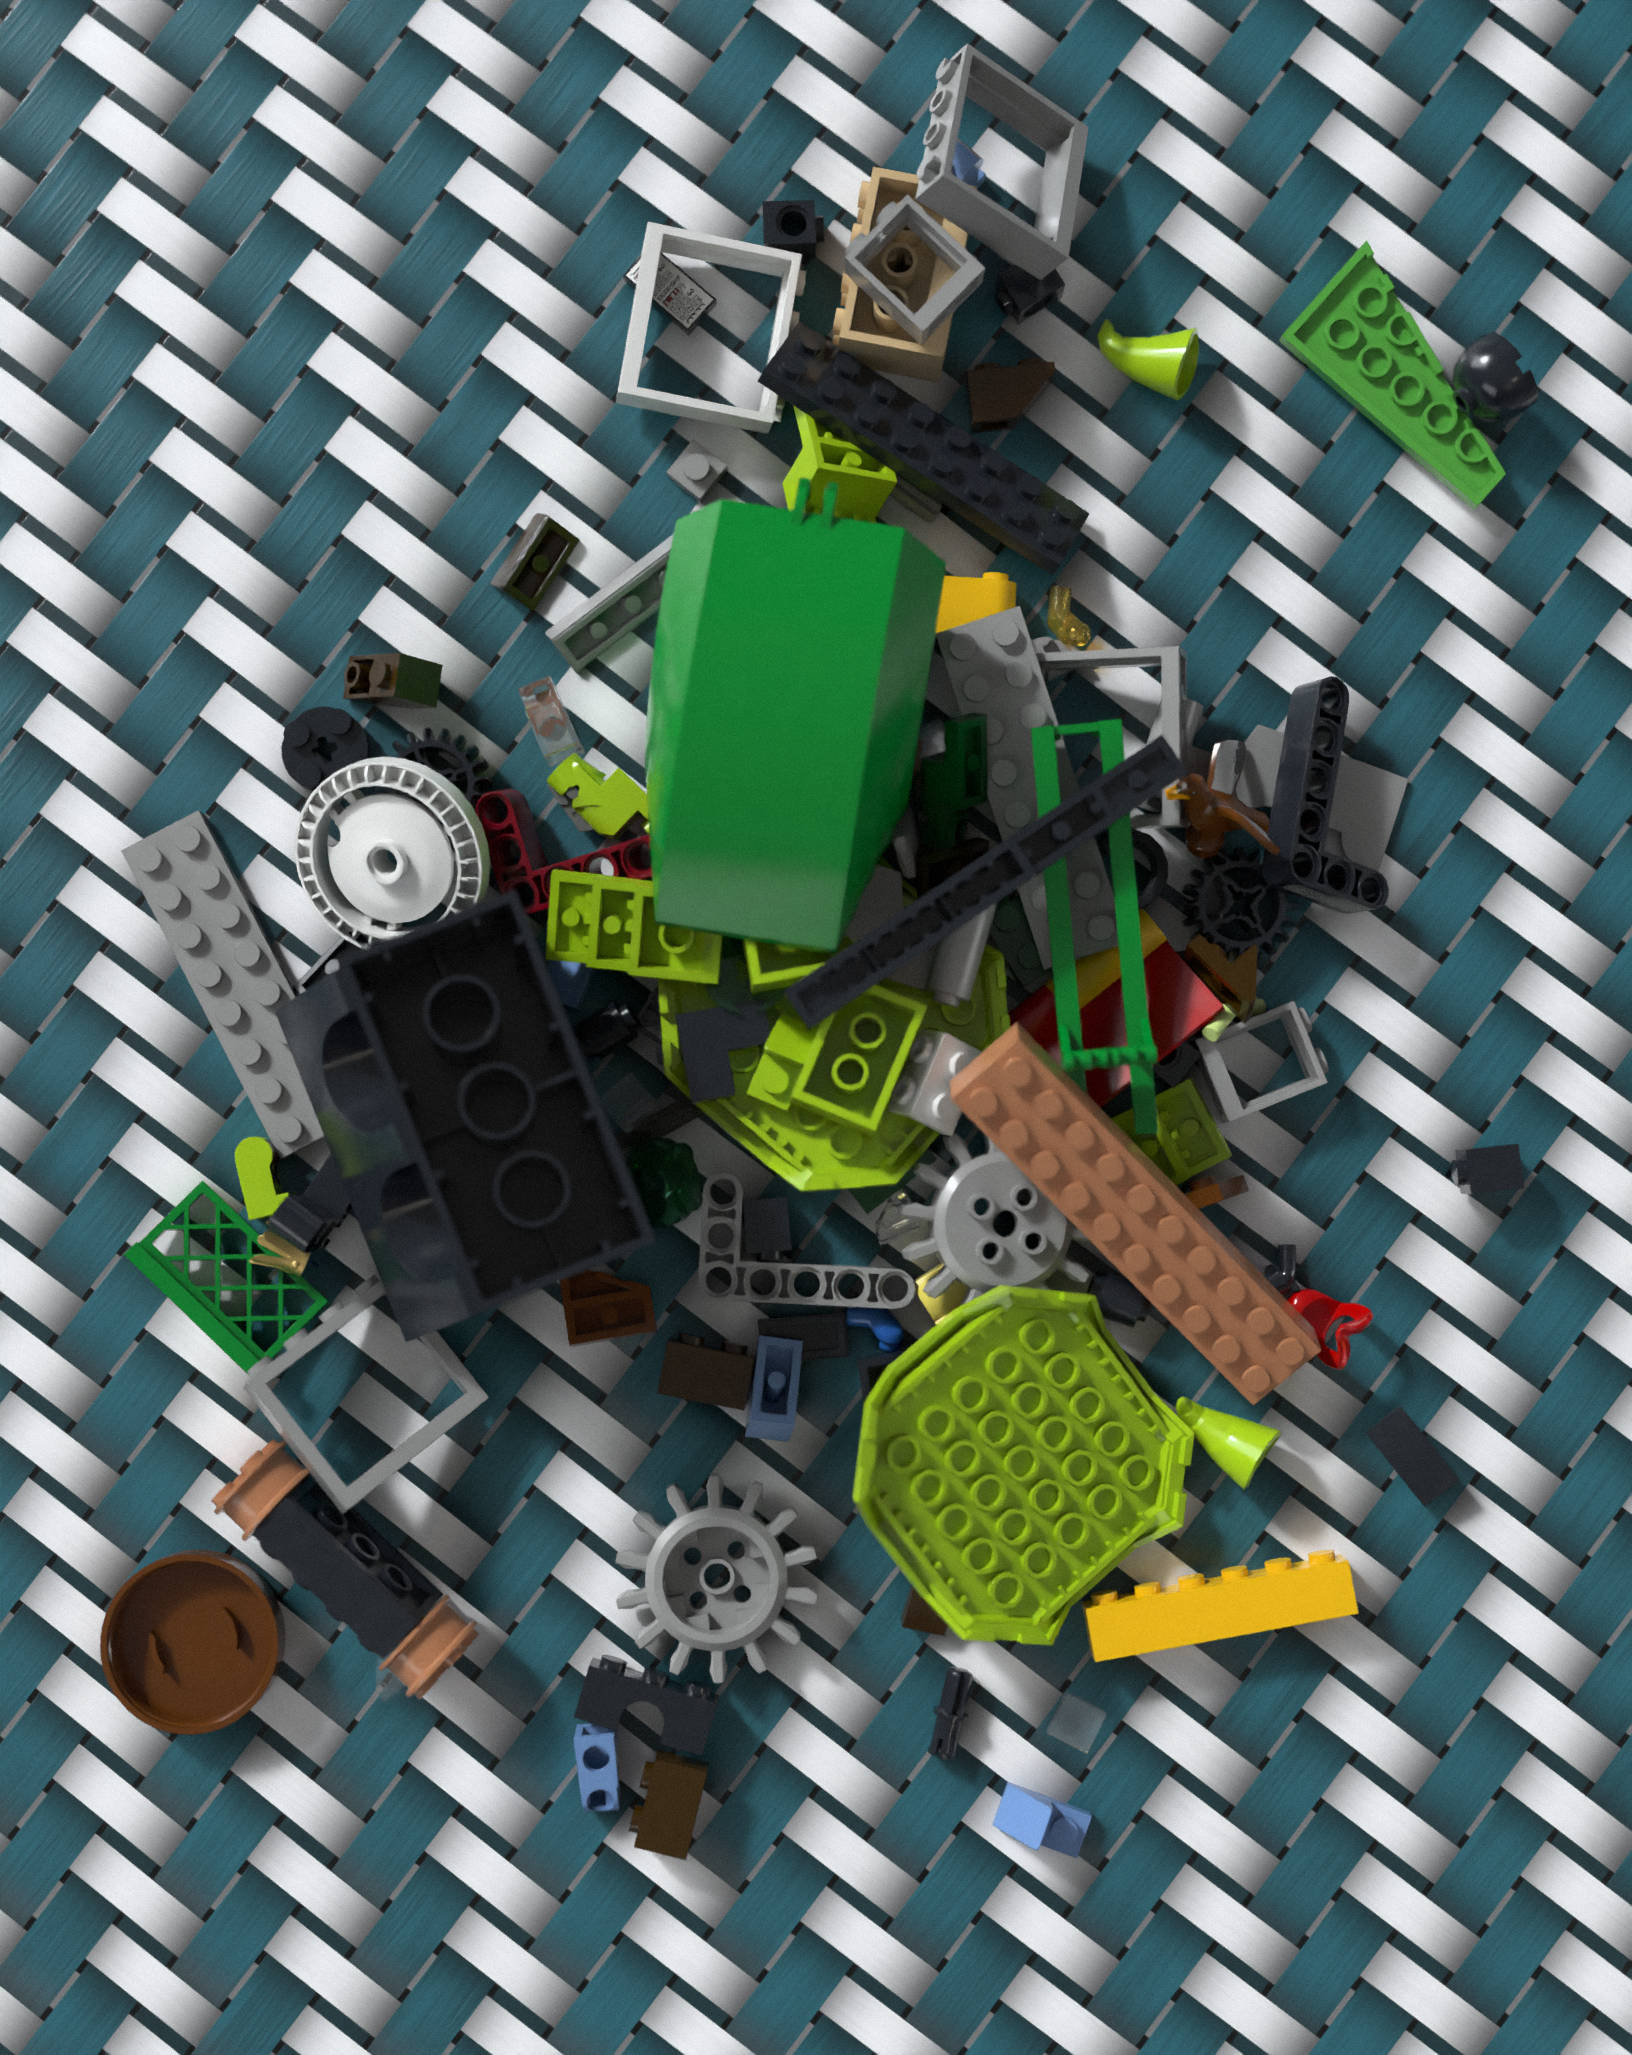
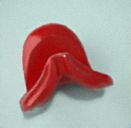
[1287,1289,1373,1370]

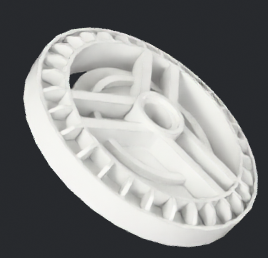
[294,757,490,949]

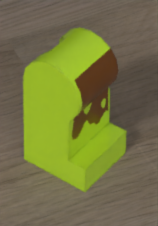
[235,1137,296,1220]

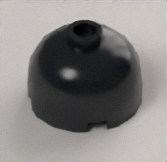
[1453,332,1538,423]

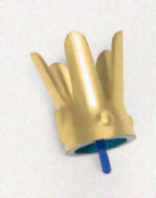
[248,1220,319,1277]

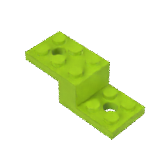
[782,405,897,523]

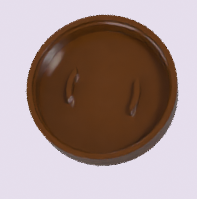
[100,1549,285,1735]

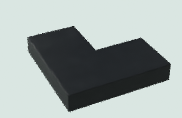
[676,999,770,1104]

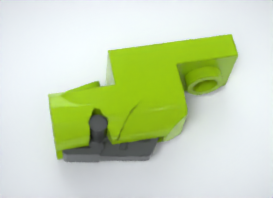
[547,752,649,840]

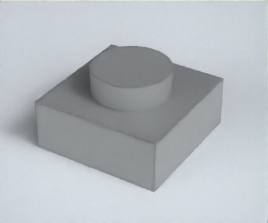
[666,439,728,503]

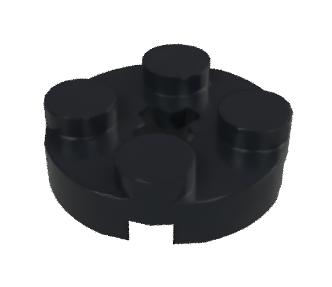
[281,707,371,791]

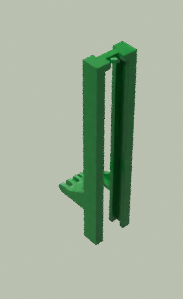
[1030,719,1159,1135]

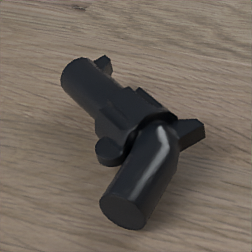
[1263,1244,1301,1295]

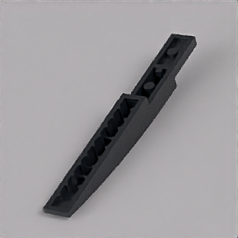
[784,735,1188,1029]

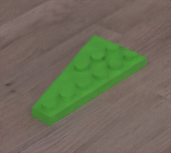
[1279,240,1506,510]

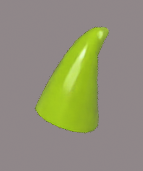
[1097,319,1199,401]
[1175,1397,1282,1490]

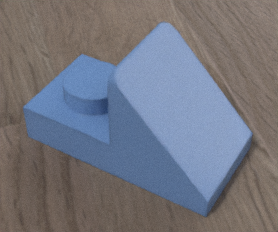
[992,1781,1092,1858]

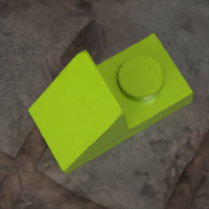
[746,1013,819,1113]

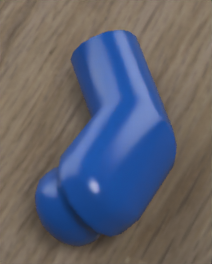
[846,1307,905,1352]

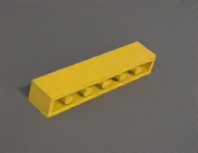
[1081,1550,1359,1662]

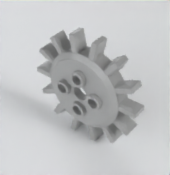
[898,1132,1092,1306]
[615,1473,818,1683]

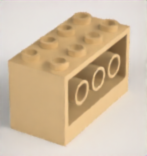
[832,167,977,383]

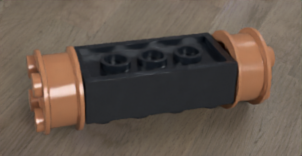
[211,1439,479,1700]

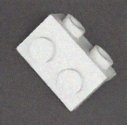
[888,1029,982,1136]

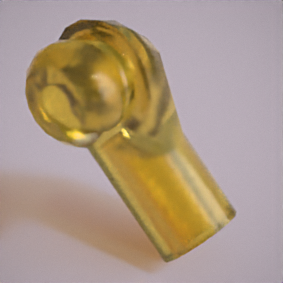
[1047,586,1091,647]

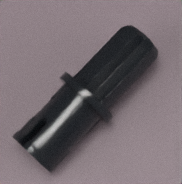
[928,1667,973,1760]

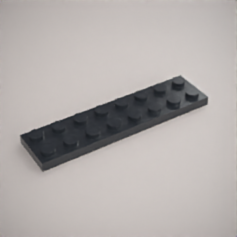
[757,322,1090,576]

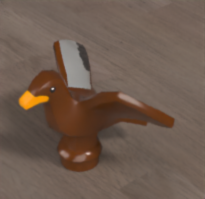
[1165,740,1281,858]

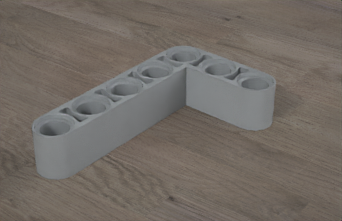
[698,1172,915,1309]

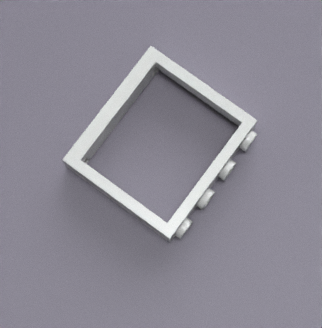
[616,222,806,434]

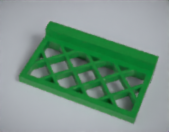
[124,1180,329,1374]

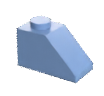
[745,1335,803,1442]

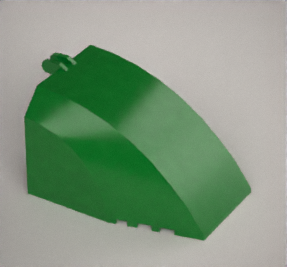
[645,477,946,954]

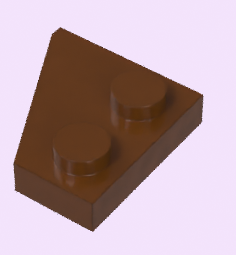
[1185,1175,1249,1209]
[560,1269,658,1347]

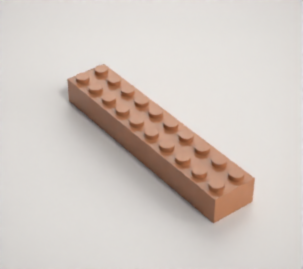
[950,1022,1321,1405]

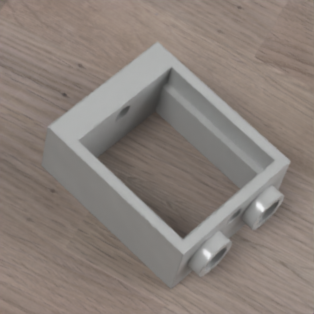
[845,194,985,345]
[1190,1001,1329,1123]

